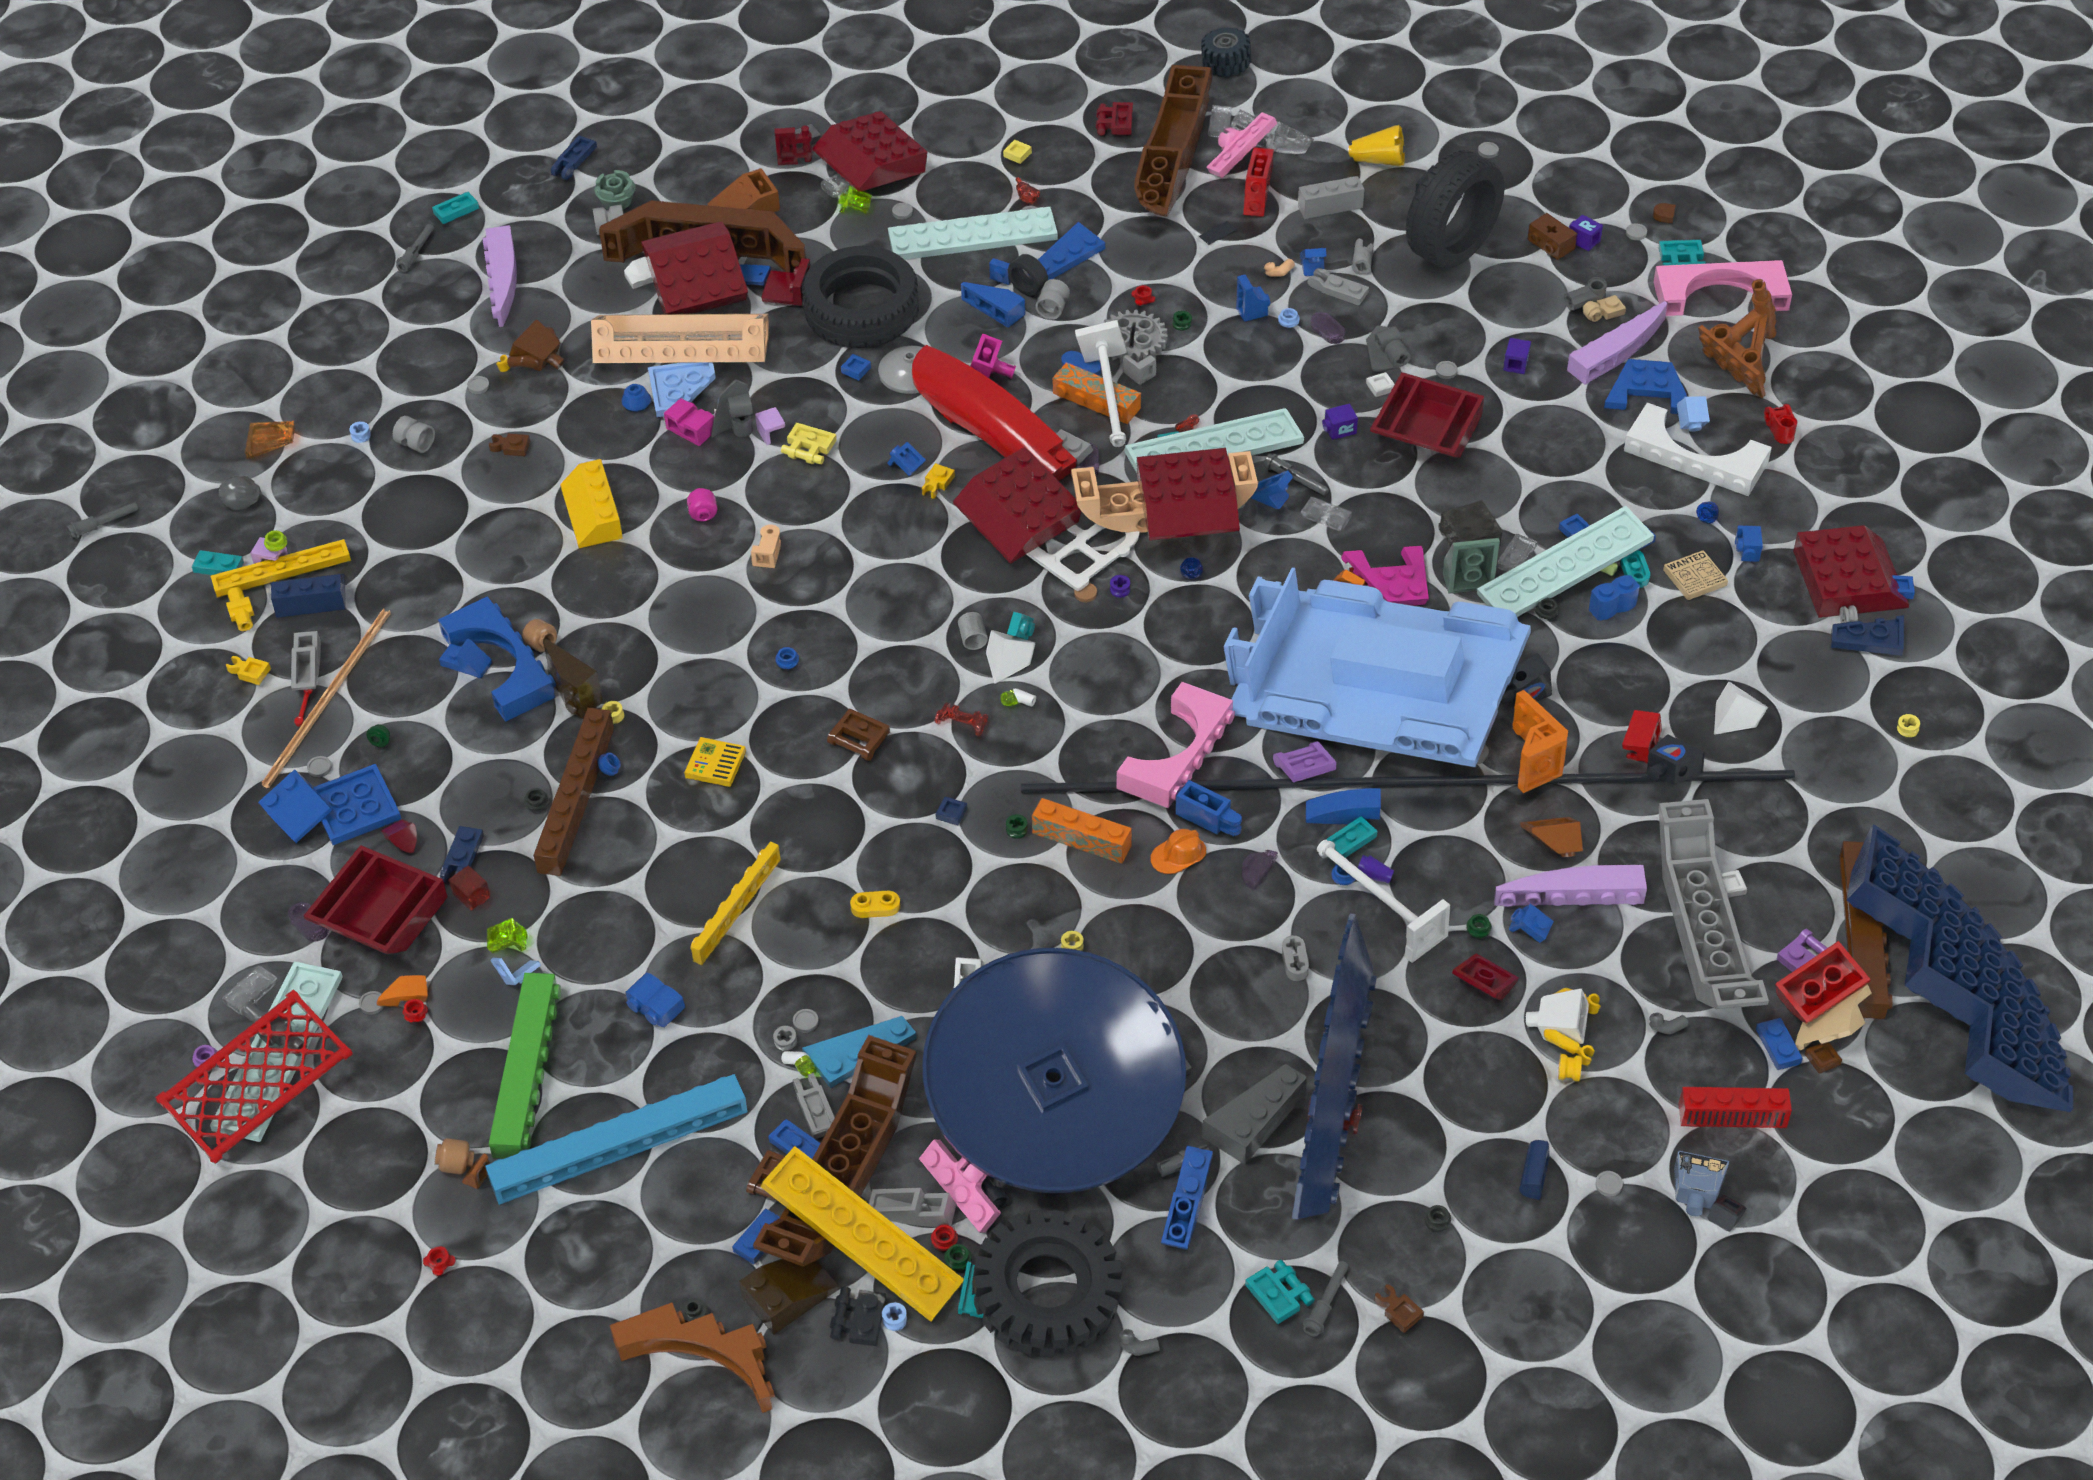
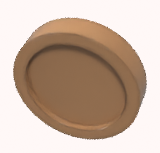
[1074,583,1097,602]

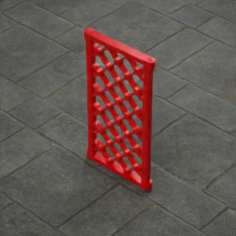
[155,989,353,1164]

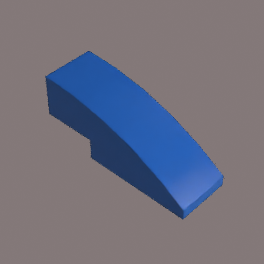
[1306,788,1381,825]

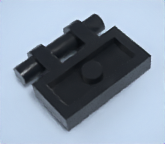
[830,1287,887,1346]

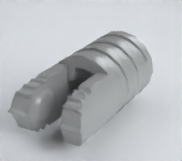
[1352,238,1374,275]

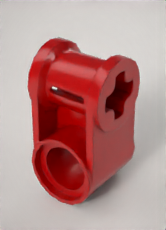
[1764,404,1797,444]

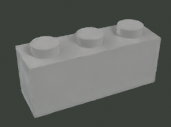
[1298,176,1364,219]

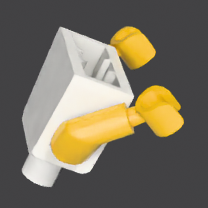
[1526,988,1601,1065]

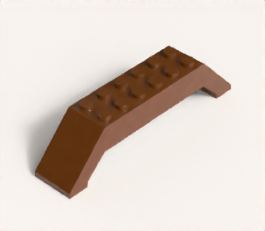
[599,200,806,273]
[753,1035,917,1266]

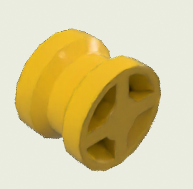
[1558,1054,1582,1082]

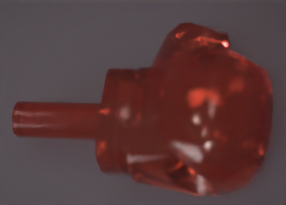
[1015,177,1040,203]

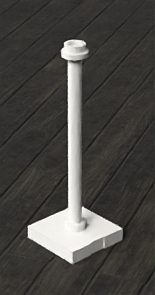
[1075,320,1127,447]
[1317,840,1450,963]

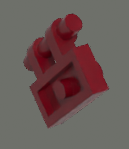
[1096,102,1133,135]
[775,126,813,165]

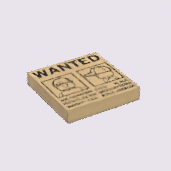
[1663,550,1728,600]

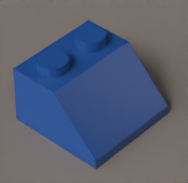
[258,769,332,843]

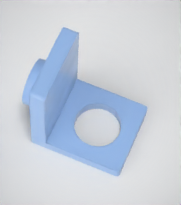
[490,958,541,985]

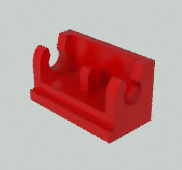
[1622,710,1662,764]

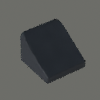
[1707,1195,1747,1232]

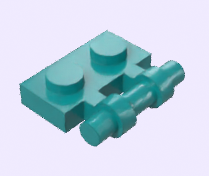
[1658,240,1706,266]
[1245,1260,1315,1324]

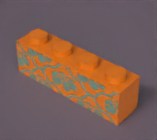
[1053,363,1141,424]
[1032,798,1132,864]

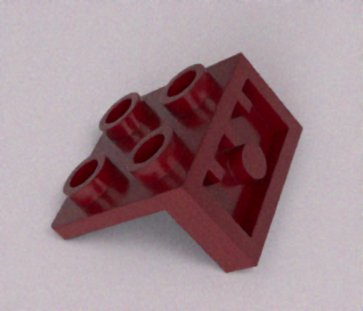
[761,258,811,306]

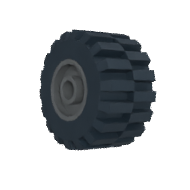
[1201,27,1251,77]

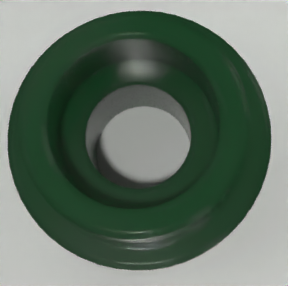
[366,724,390,747]
[1466,914,1492,938]
[945,1244,972,1271]

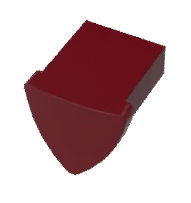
[381,819,417,853]

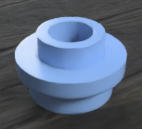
[1278,308,1300,328]

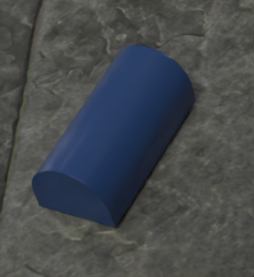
[1519,1140,1550,1200]

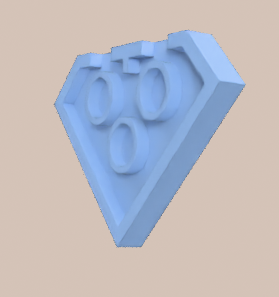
[648,362,716,417]

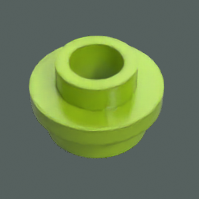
[264,530,287,551]

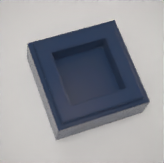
[935,796,967,826]

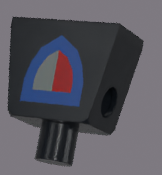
[1501,653,1552,704]
[1647,734,1705,784]

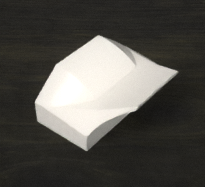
[624,257,653,289]

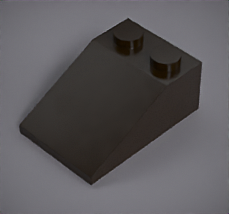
[543,639,603,719]
[739,1259,840,1335]

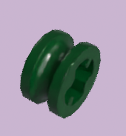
[1172,311,1192,331]
[1006,814,1028,839]

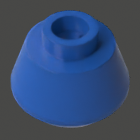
[621,384,651,412]

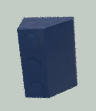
[271,573,346,618]

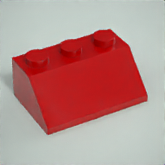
[1775,941,1871,1024]

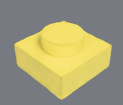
[1004,140,1032,164]

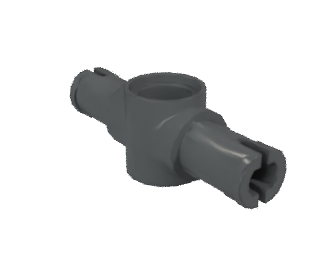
[241,1001,307,1056]

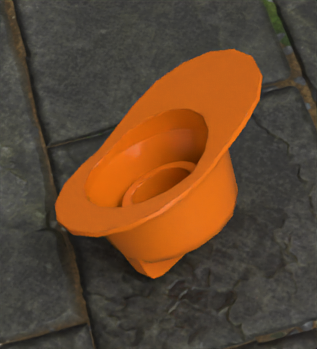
[1151,829,1206,874]

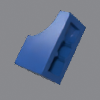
[1236,275,1270,322]

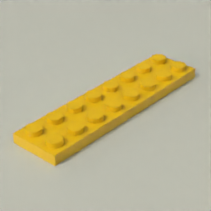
[760,1146,964,1322]

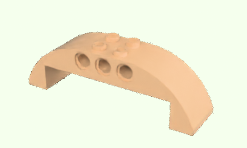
[1071,451,1258,533]

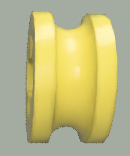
[602,701,624,724]
[1897,714,1920,737]
[1061,931,1084,951]

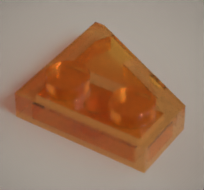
[245,421,295,459]

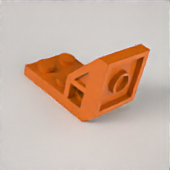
[1513,690,1568,793]

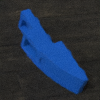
[1161,1146,1213,1250]

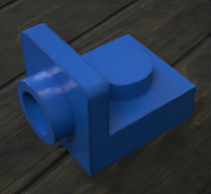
[887,442,926,476]

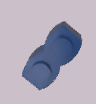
[1589,575,1640,620]
[625,972,685,1028]

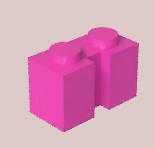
[664,398,714,446]

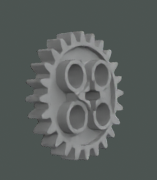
[1104,310,1168,363]

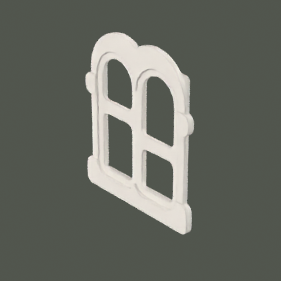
[1026,524,1139,591]

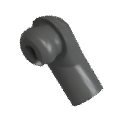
[1649,1012,1689,1035]
[1119,1329,1160,1356]

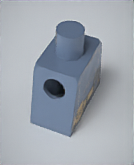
[1674,1150,1729,1216]

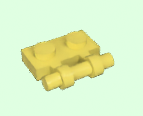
[781,423,837,465]

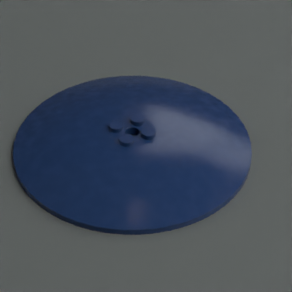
[922,948,1186,1193]

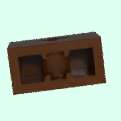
[1527,213,1577,260]

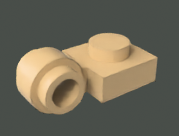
[1583,295,1626,322]

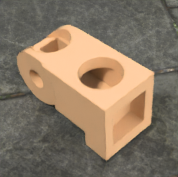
[751,524,781,568]

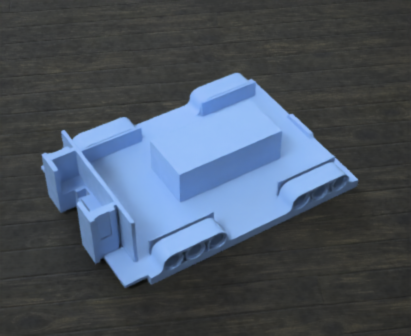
[1224,568,1531,767]

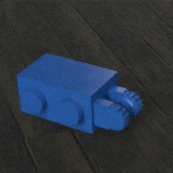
[1176,780,1242,836]

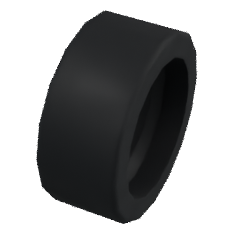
[1007,254,1048,296]

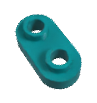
[1620,550,1650,588]

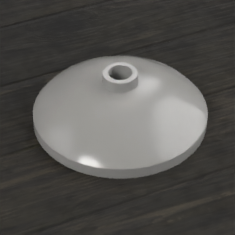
[878,346,923,394]

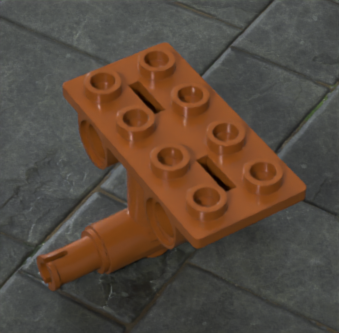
[1698,279,1777,398]

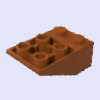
[707,168,780,212]

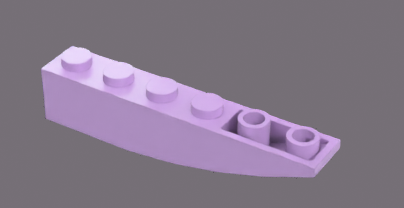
[482,225,517,327]
[1567,301,1668,385]
[1494,865,1647,907]

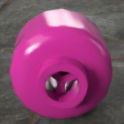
[687,488,717,521]

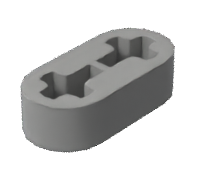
[1282,935,1309,981]

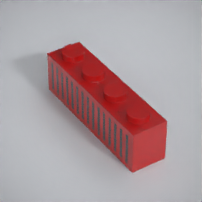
[1678,1087,1792,1128]

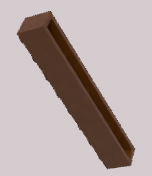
[533,707,614,876]
[1839,841,1893,1019]

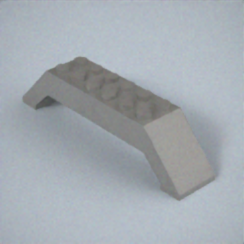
[1659,799,1769,1009]

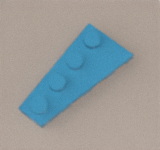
[802,1016,917,1088]

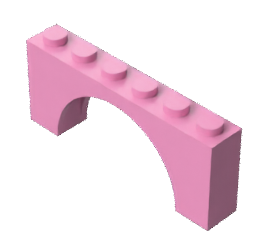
[1654,260,1792,316]
[1116,682,1235,808]

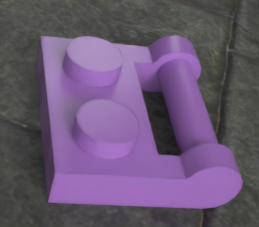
[1273,741,1336,782]
[1776,928,1827,972]

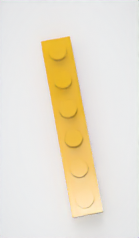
[211,539,351,597]
[691,841,781,965]

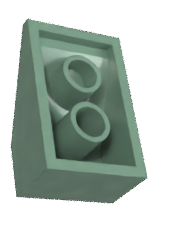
[1443,538,1500,594]

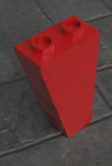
[1243,147,1274,217]

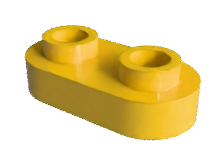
[850,891,900,918]

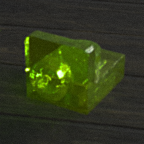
[838,186,872,214]
[487,918,528,953]

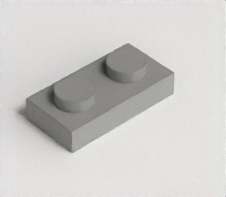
[1056,429,1093,465]

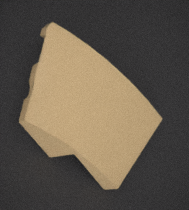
[1795,984,1871,1050]

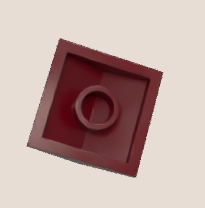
[1452,953,1519,1000]

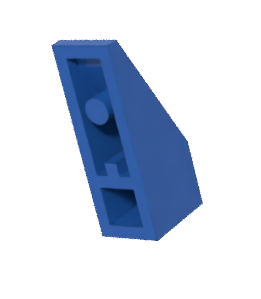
[961,282,1025,328]

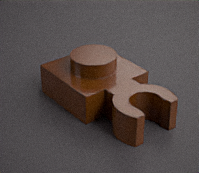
[489,433,530,457]
[1374,1284,1424,1333]

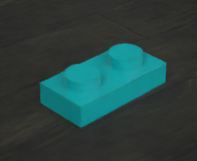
[432,191,479,224]
[192,550,244,575]
[1007,612,1035,640]
[1326,816,1377,858]

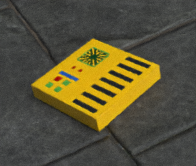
[684,737,746,787]

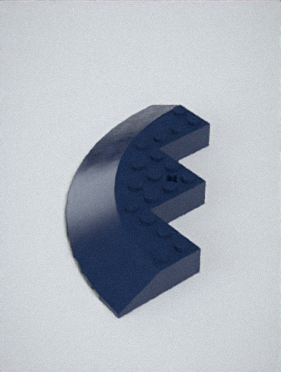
[1846,824,2073,1112]
[1292,913,1377,1219]

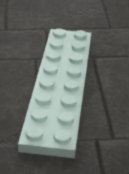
[888,207,1058,260]
[1124,408,1304,473]
[1477,506,1654,617]
[210,961,343,1142]

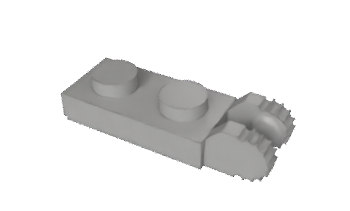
[1307,268,1369,306]
[793,1073,835,1139]

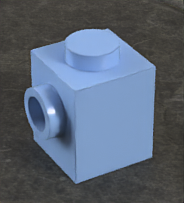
[1677,396,1710,432]

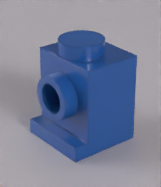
[1735,525,1763,562]

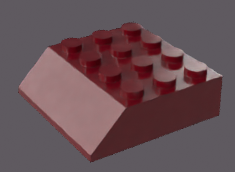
[813,111,928,192]
[641,221,748,314]
[1370,372,1484,458]
[953,447,1081,564]
[1137,448,1240,541]
[1793,525,1909,618]
[303,845,448,954]

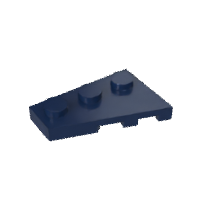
[1831,615,1904,656]

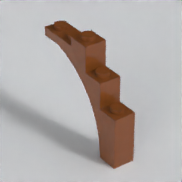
[609,1303,775,1413]

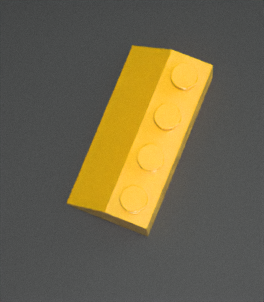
[560,459,623,548]

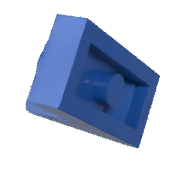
[1300,248,1326,276]
[1250,470,1293,509]
[439,639,492,679]

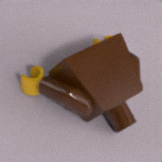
[496,319,565,372]

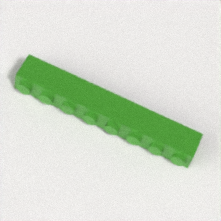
[489,973,561,1159]

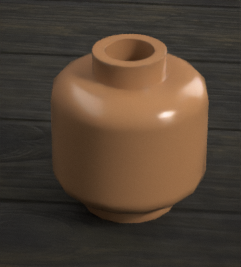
[522,619,557,652]
[434,1138,474,1174]

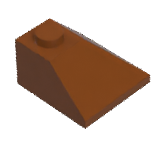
[1520,817,1583,857]

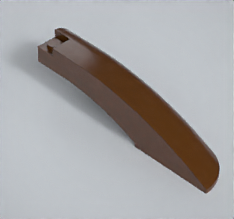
[1134,65,1213,217]

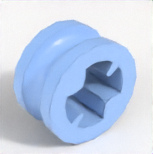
[349,421,371,443]
[882,1302,907,1331]

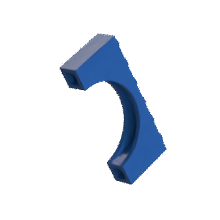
[438,596,556,722]

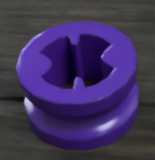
[1110,575,1130,598]

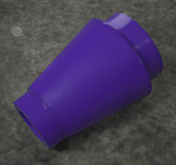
[1358,855,1394,884]

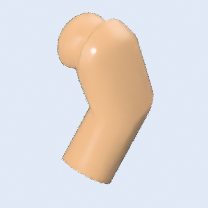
[1264,259,1295,277]

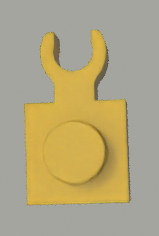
[922,463,955,499]
[226,656,271,685]

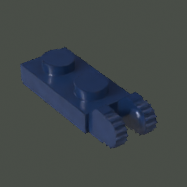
[551,136,597,180]
[439,826,484,885]

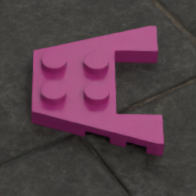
[1341,546,1429,606]

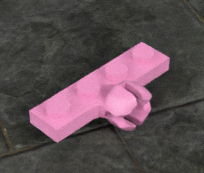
[1207,112,1277,178]
[919,1139,1001,1233]

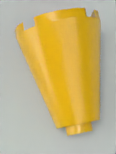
[1348,125,1405,166]

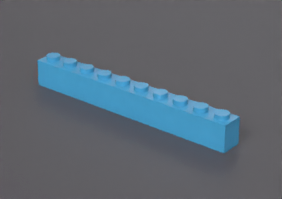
[485,1074,748,1205]

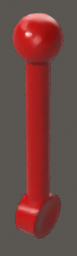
[294,689,313,727]

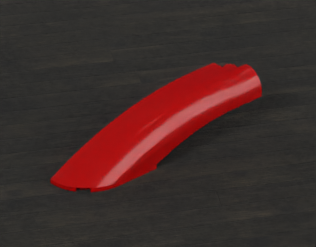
[912,345,1077,481]

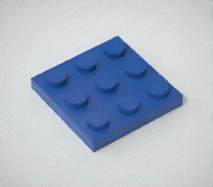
[314,764,402,846]

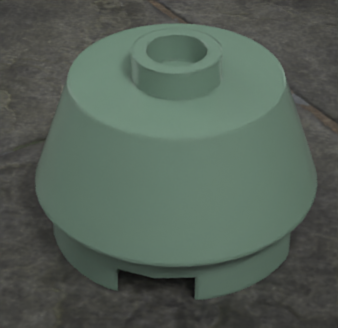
[594,170,635,210]

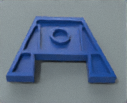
[1604,359,1688,414]

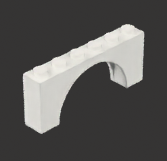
[1624,403,1772,496]

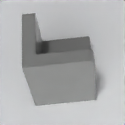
[1123,355,1156,385]

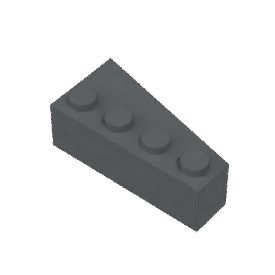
[1202,1064,1307,1165]

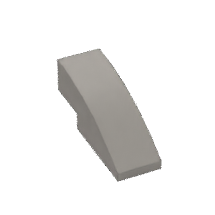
[291,631,321,691]
[868,1188,956,1227]

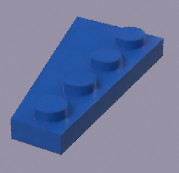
[1028,222,1105,280]

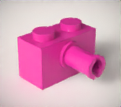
[970,333,1016,379]

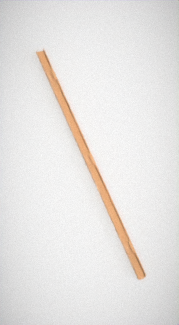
[262,608,391,788]

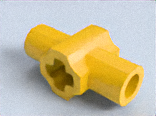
[226,587,254,631]

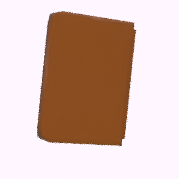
[462,1153,490,1189]

